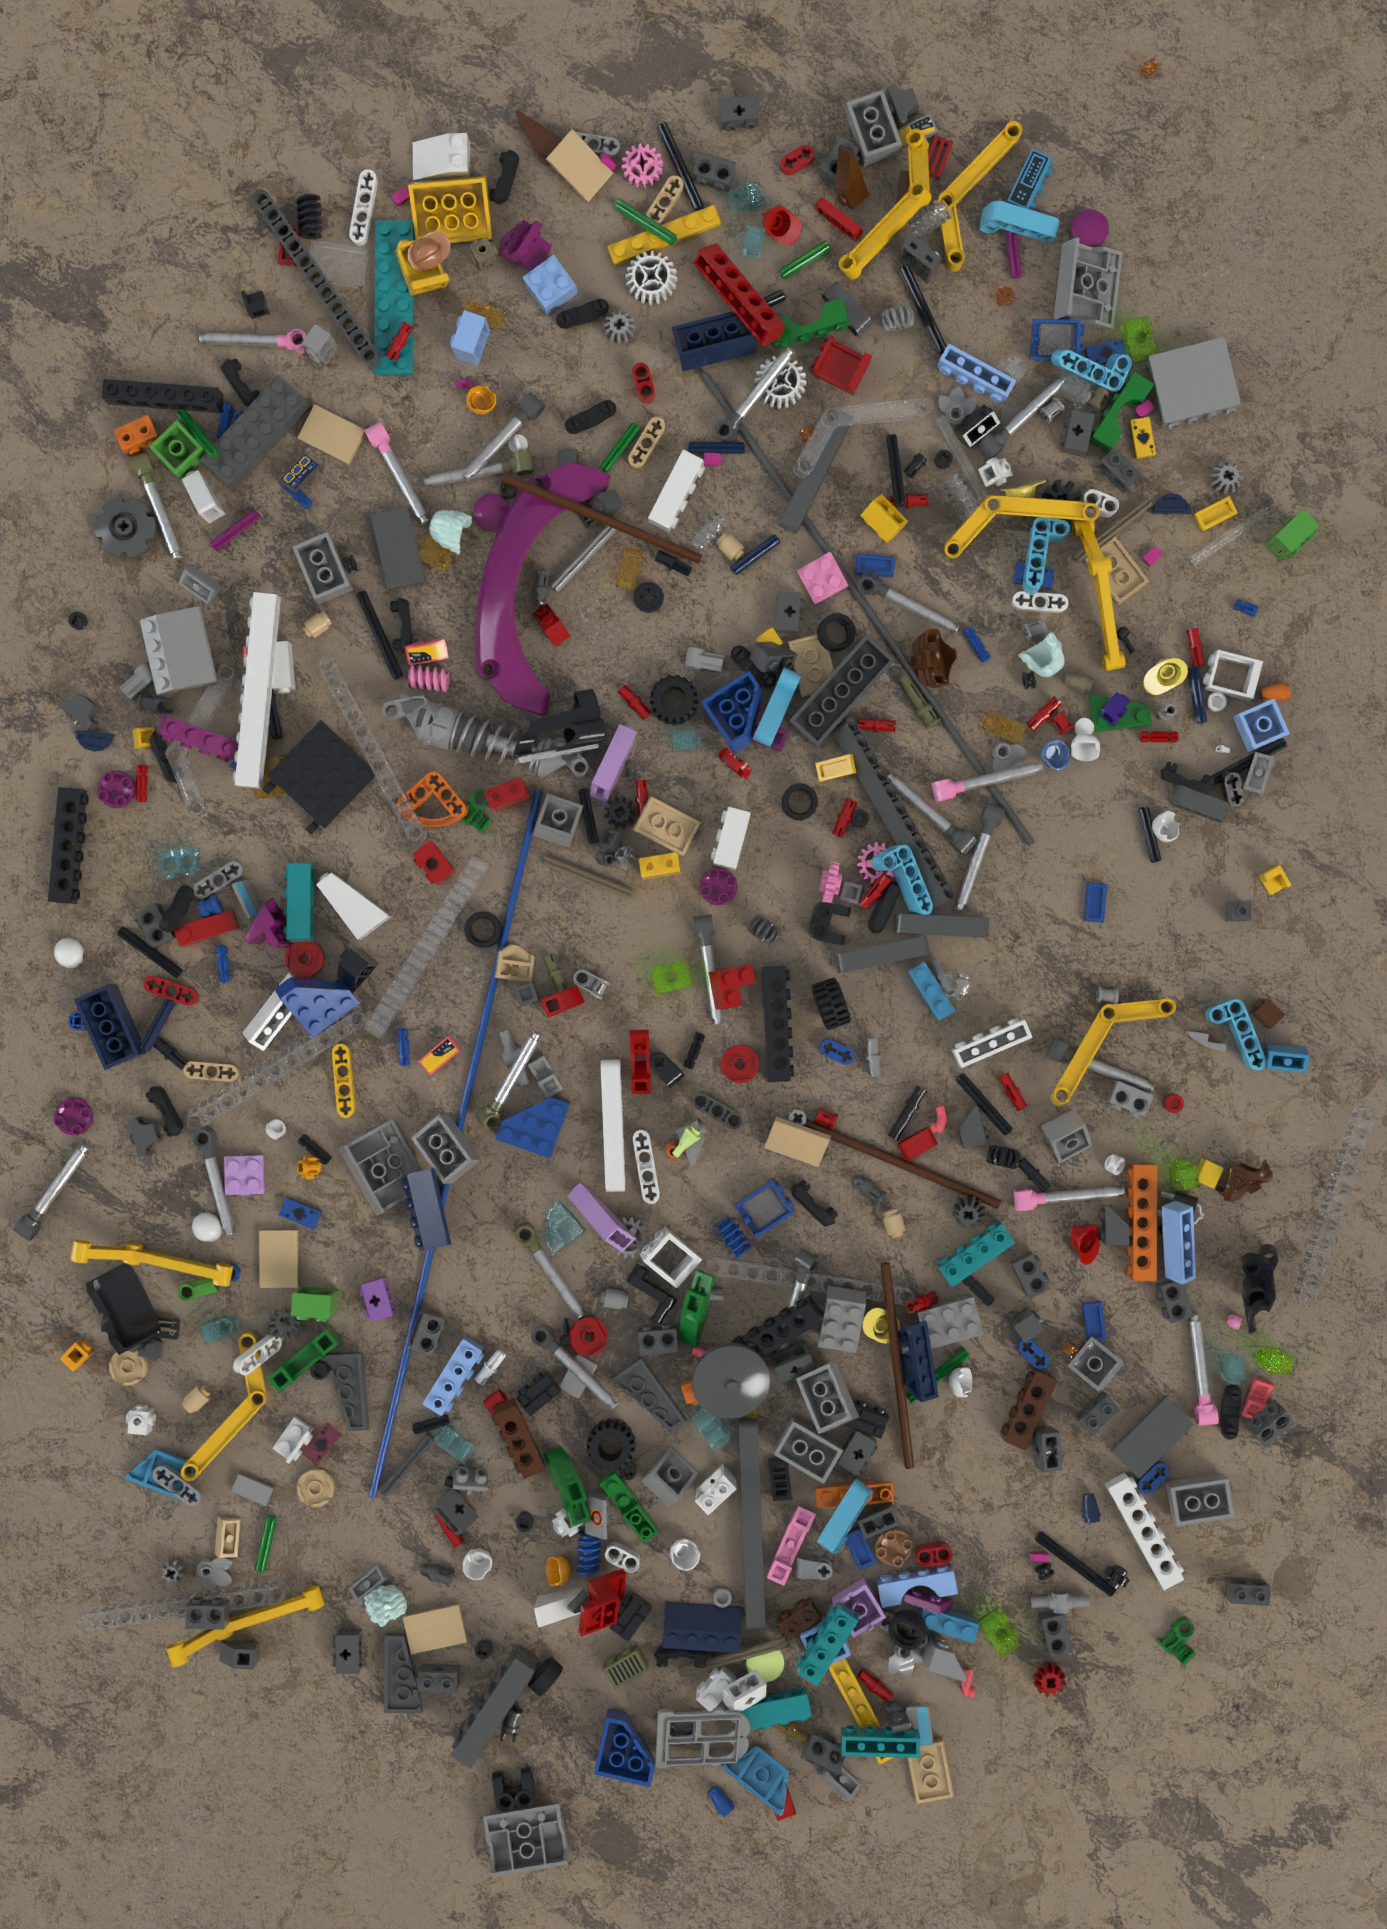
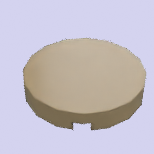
[109,1349,148,1386]
[296,1468,336,1507]

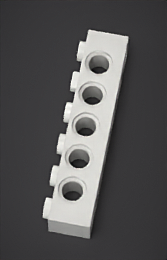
[1104,1473,1184,1590]

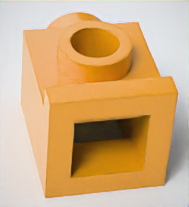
[60,1339,94,1372]

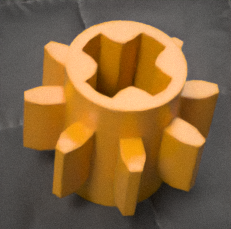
[297,1155,321,1179]

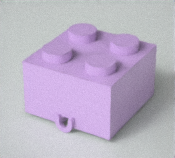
[832,1578,886,1638]

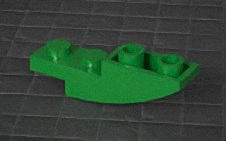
[679,1270,716,1347]
[544,1446,591,1527]
[599,1470,659,1543]

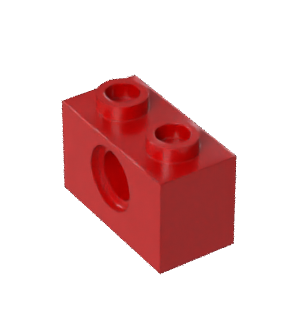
[412,840,456,885]

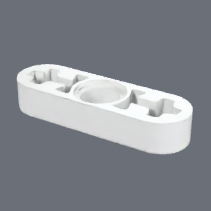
[1011,591,1069,613]
[233,1334,282,1375]

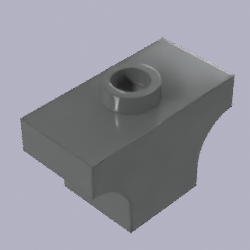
[886,84,919,129]
[58,693,100,731]
[128,1117,163,1157]

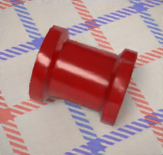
[1050,710,1074,735]
[814,1106,838,1130]

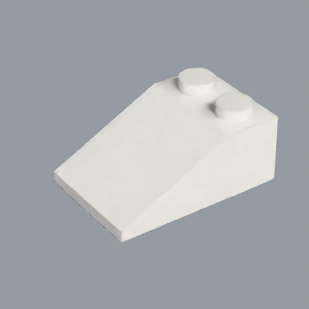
[412,133,471,182]

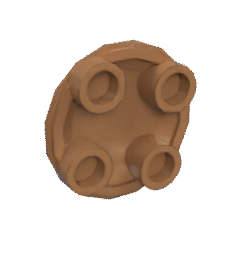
[875,1528,913,1567]

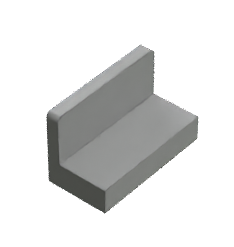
[1243,752,1275,798]

